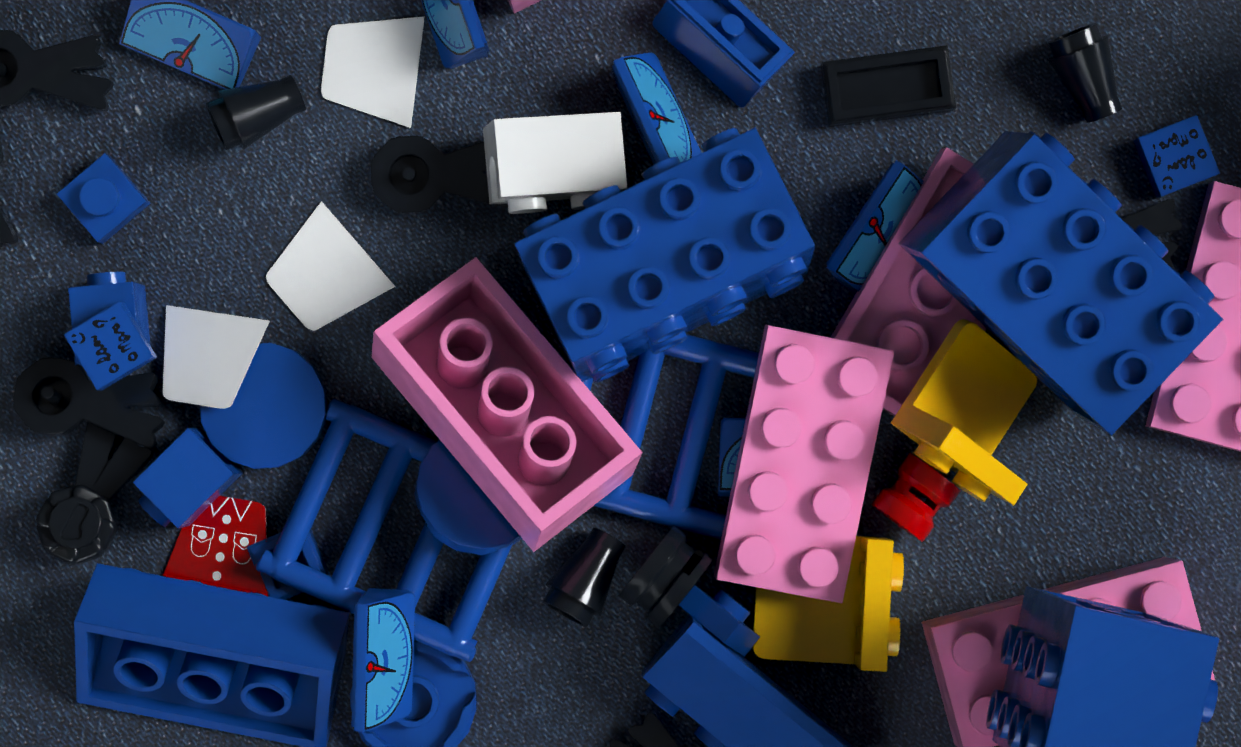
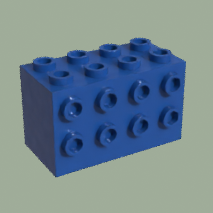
[514,127,815,383]
[898,131,1223,436]
[986,586,1219,747]

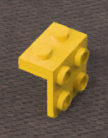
[891,319,1037,506]
[752,536,904,672]

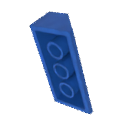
[74,563,349,747]
[642,614,854,747]

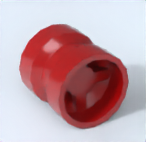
[871,453,961,542]

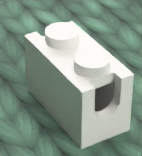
[483,112,627,214]

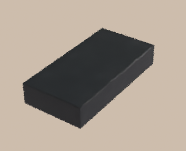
[820,45,956,127]

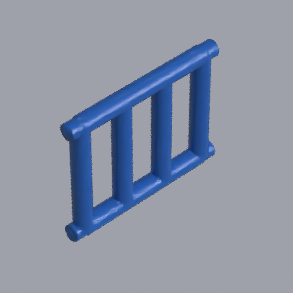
[570,334,759,540]
[256,398,513,662]

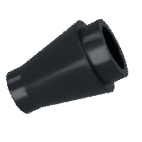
[1048,23,1122,123]
[206,75,306,150]
[543,527,626,627]

